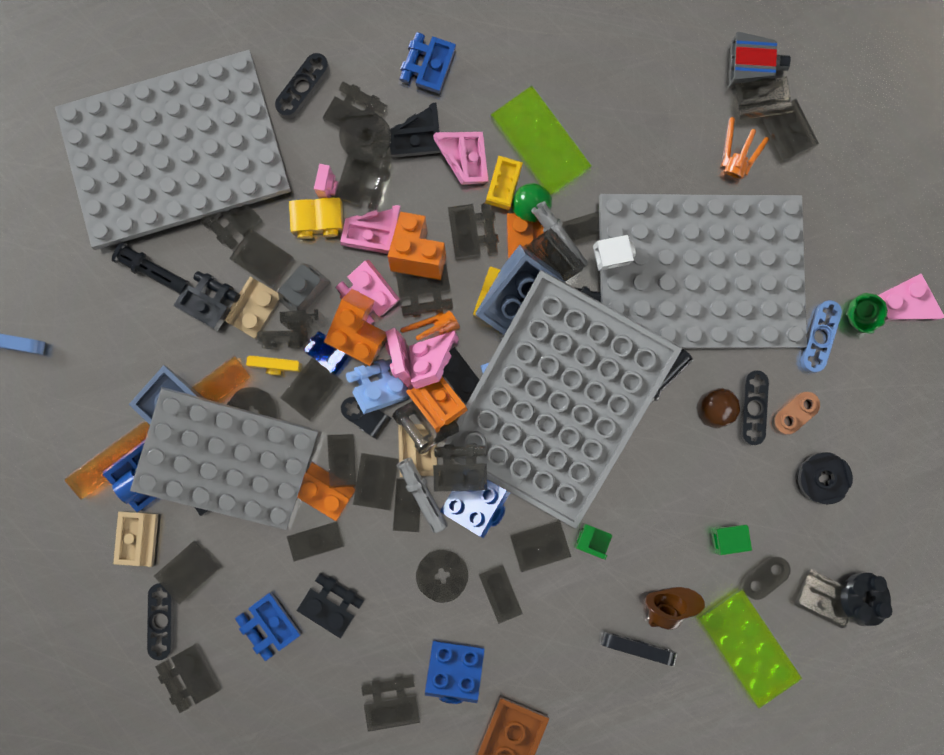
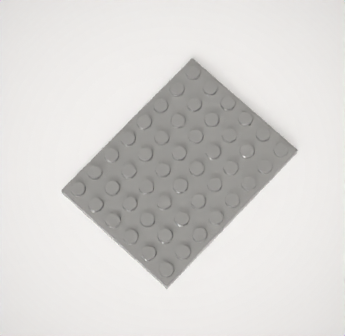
[55,50,291,250]
[599,194,807,349]
[440,270,682,529]

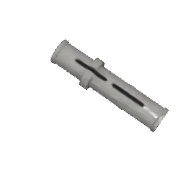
[531,201,588,272]
[396,457,448,533]

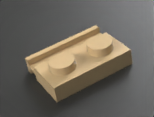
[224,276,280,340]
[398,424,438,477]
[113,511,159,567]

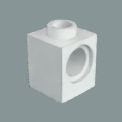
[593,235,636,271]

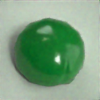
[511,183,553,222]
[847,293,888,334]

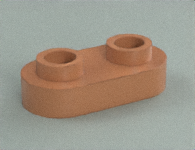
[773,392,820,435]

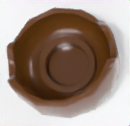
[697,388,740,428]

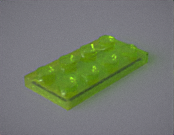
[491,86,591,196]
[697,589,802,708]

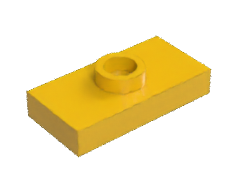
[485,155,523,210]
[246,355,302,376]

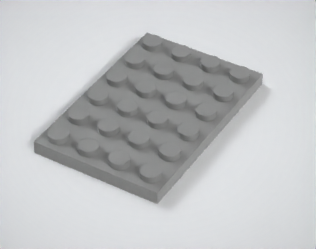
[130,387,318,530]

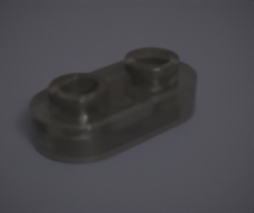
[257,331,309,349]
[742,556,791,600]

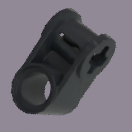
[341,397,392,440]

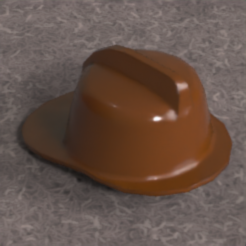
[645,587,705,630]

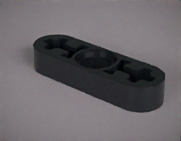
[275,53,329,119]
[740,370,769,446]
[147,582,175,660]
[601,631,678,666]

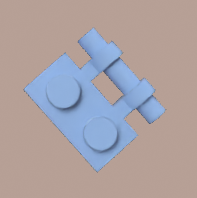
[346,359,409,414]

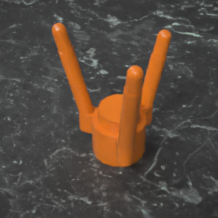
[721,117,769,179]
[400,310,460,340]

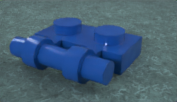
[399,32,456,94]
[235,592,301,661]

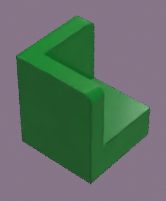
[574,523,612,560]
[712,525,752,555]

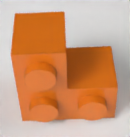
[387,212,446,280]
[324,289,387,366]

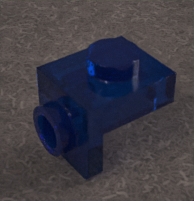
[304,331,349,375]

